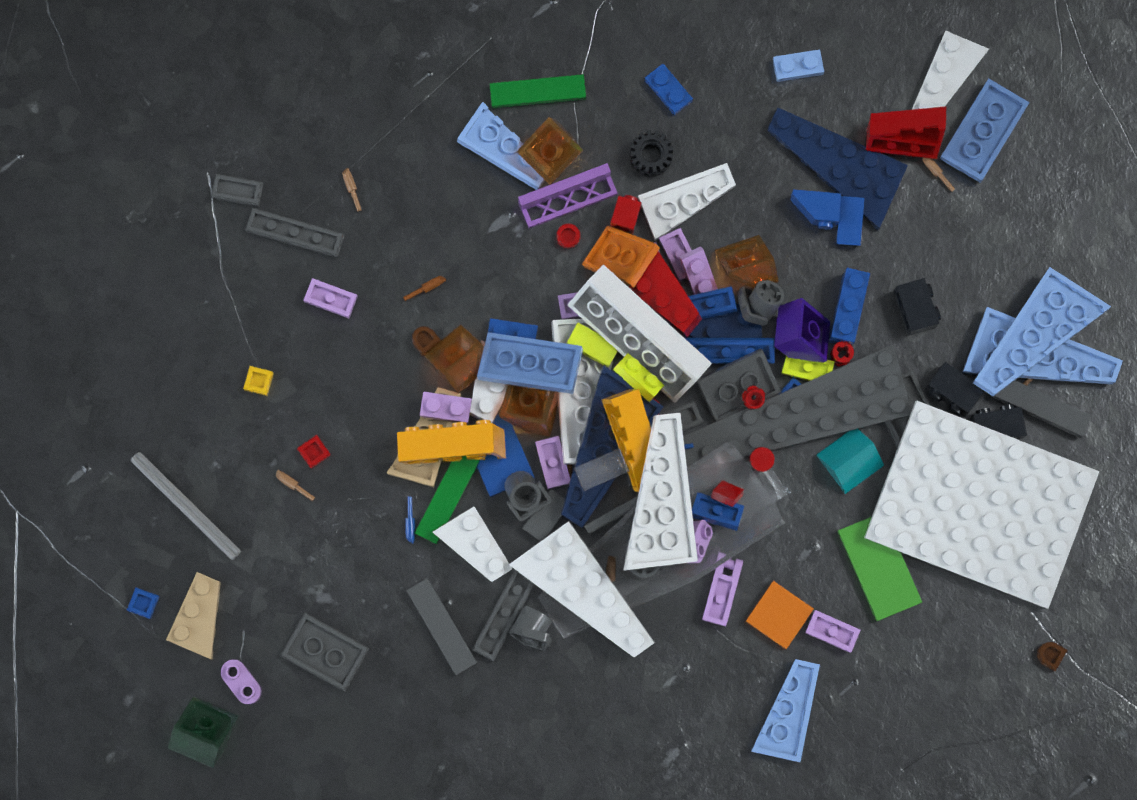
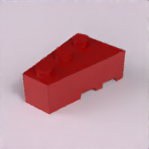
[866,106,946,159]
[629,251,702,337]

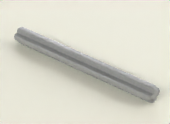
[131,452,241,560]

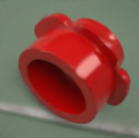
[742,386,765,409]

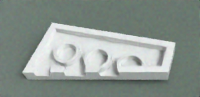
[912,31,989,110]
[638,163,736,241]

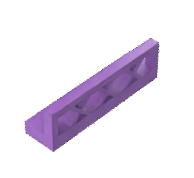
[518,163,618,229]

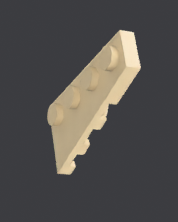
[387,387,461,488]

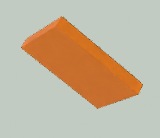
[582,225,660,288]

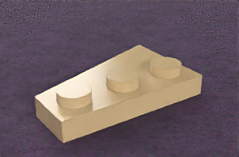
[166,572,221,660]

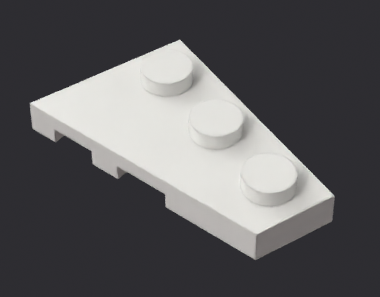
[470,340,513,423]
[433,506,512,582]

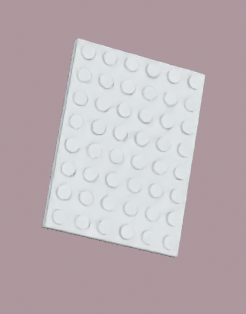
[864,401,1099,609]

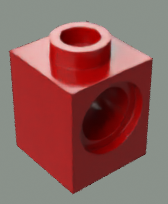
[610,195,642,235]

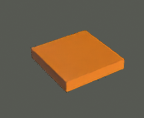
[745,581,814,650]

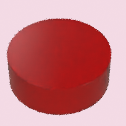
[556,224,580,249]
[749,447,775,472]

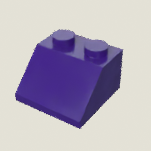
[774,298,830,363]

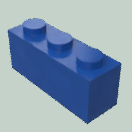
[829,268,870,346]

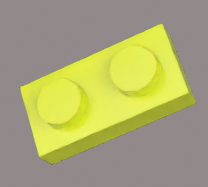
[613,353,664,402]
[781,356,835,381]

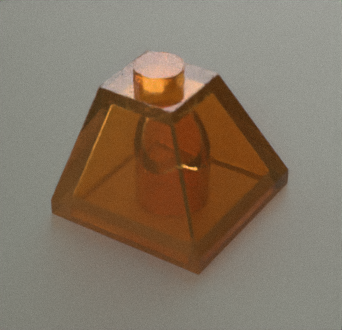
[517,117,583,185]
[714,235,779,288]
[424,325,484,393]
[499,385,558,437]

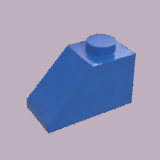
[790,189,841,230]

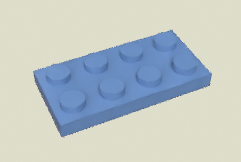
[939,78,1030,183]
[477,332,583,394]

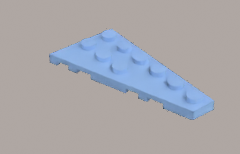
[973,267,1111,396]

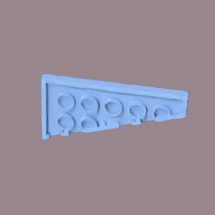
[962,307,1123,385]

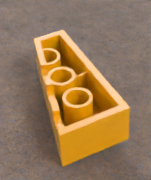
[601,389,651,492]
[397,420,506,464]

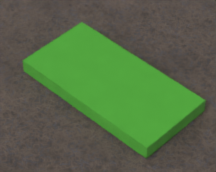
[837,517,922,622]

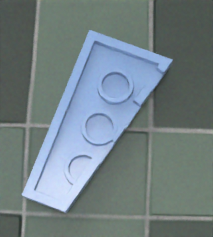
[457,102,551,190]
[751,659,820,762]

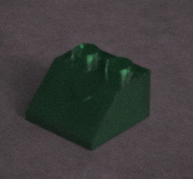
[168,697,238,768]

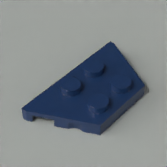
[677,303,762,338]

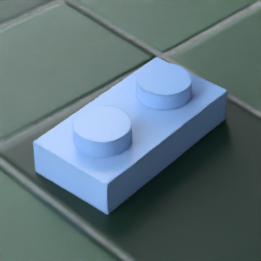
[773,50,824,82]

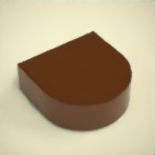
[412,326,441,356]
[1037,642,1068,672]

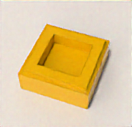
[243,366,274,396]

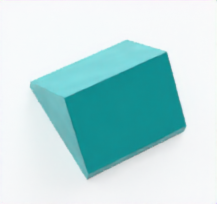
[816,429,884,494]

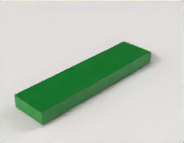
[490,74,586,108]
[415,456,480,544]

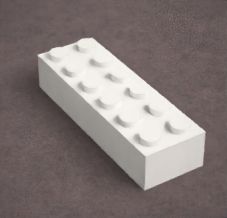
[568,265,712,403]

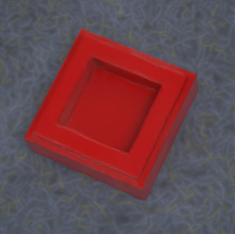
[297,435,331,469]
[711,480,744,507]

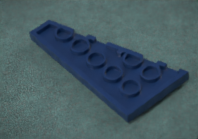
[767,108,908,230]
[561,365,664,528]

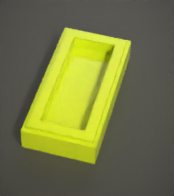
[566,322,617,367]

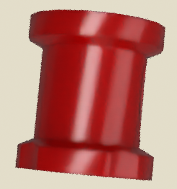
[830,341,854,367]

